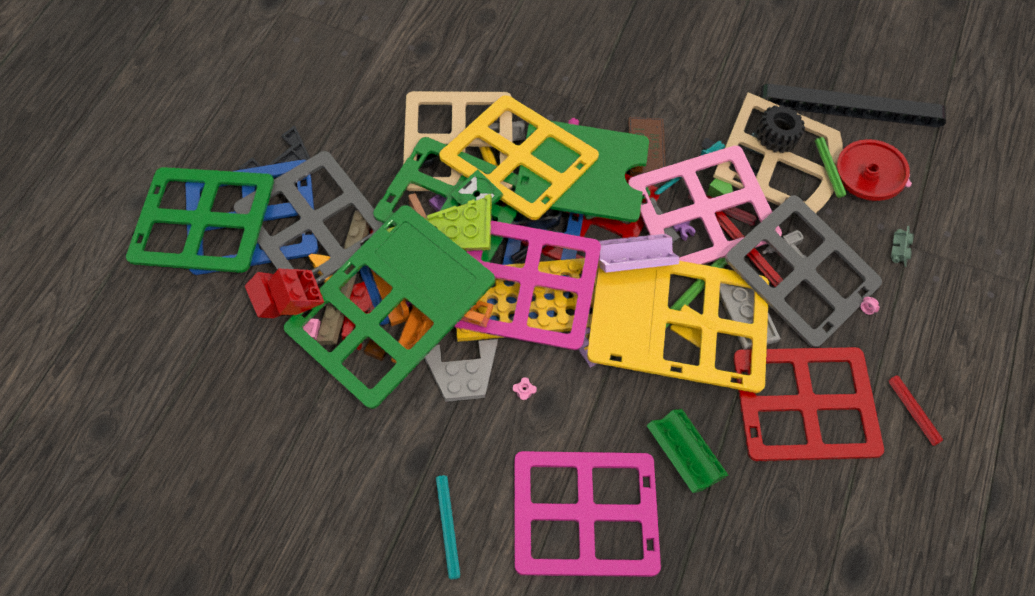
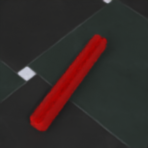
[889,376,943,446]

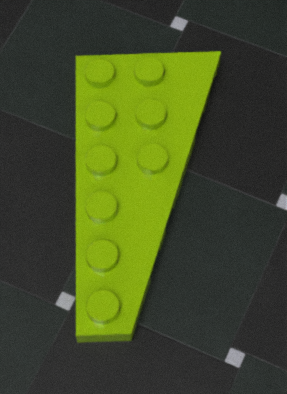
[386,194,492,251]

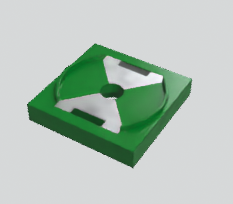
[450,169,504,206]

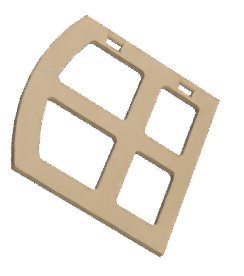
[713,92,843,213]

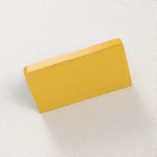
[670,305,717,348]

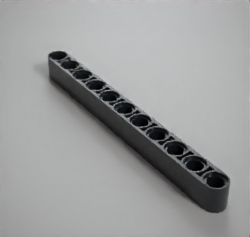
[760,84,947,127]

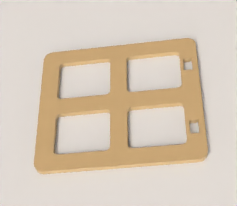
[403,91,513,191]

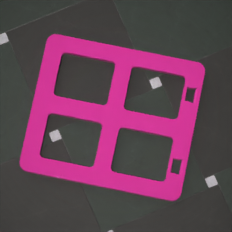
[515,451,661,577]

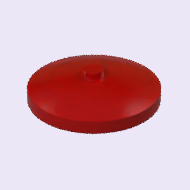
[836,139,910,201]

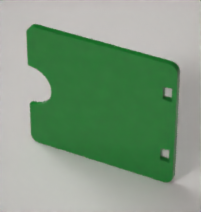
[515,121,649,222]

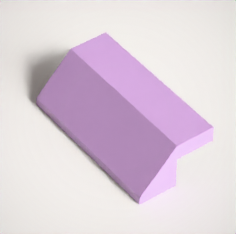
[598,234,679,272]

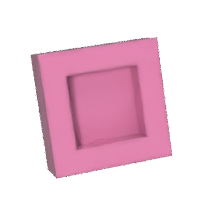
[303,319,321,340]

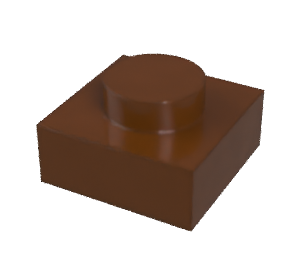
[364,339,387,361]

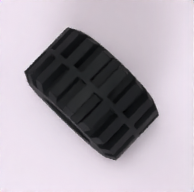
[755,105,805,153]

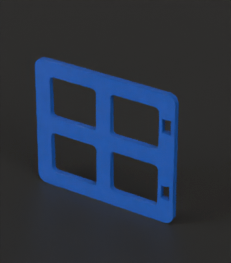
[186,160,318,275]

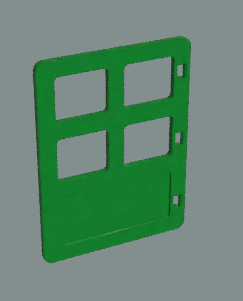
[284,205,496,409]

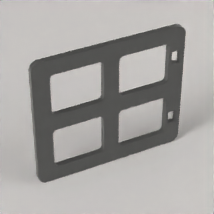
[234,151,389,285]
[725,195,882,348]

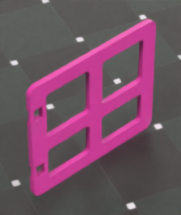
[454,221,601,350]

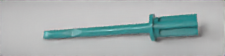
[654,141,725,195]

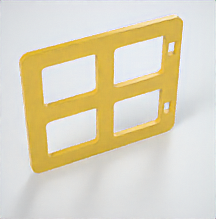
[440,95,599,220]

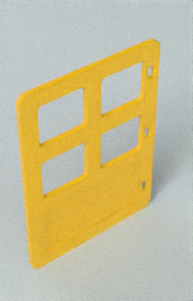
[587,261,769,393]

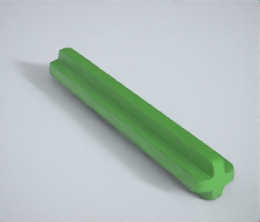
[815,137,846,198]

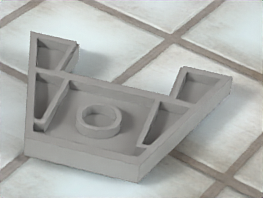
[424,339,498,402]

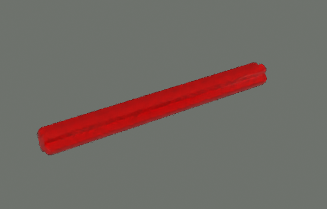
[714,211,783,287]

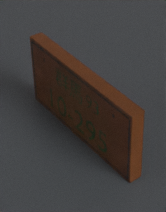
[628,117,666,177]

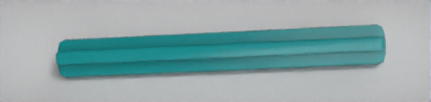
[436,475,460,579]

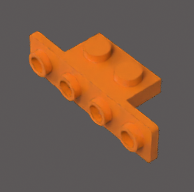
[391,305,434,363]

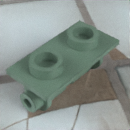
[891,226,913,266]

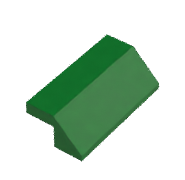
[647,409,728,493]

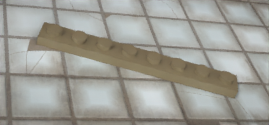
[316,210,370,345]

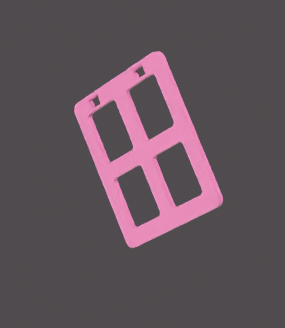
[628,146,782,265]

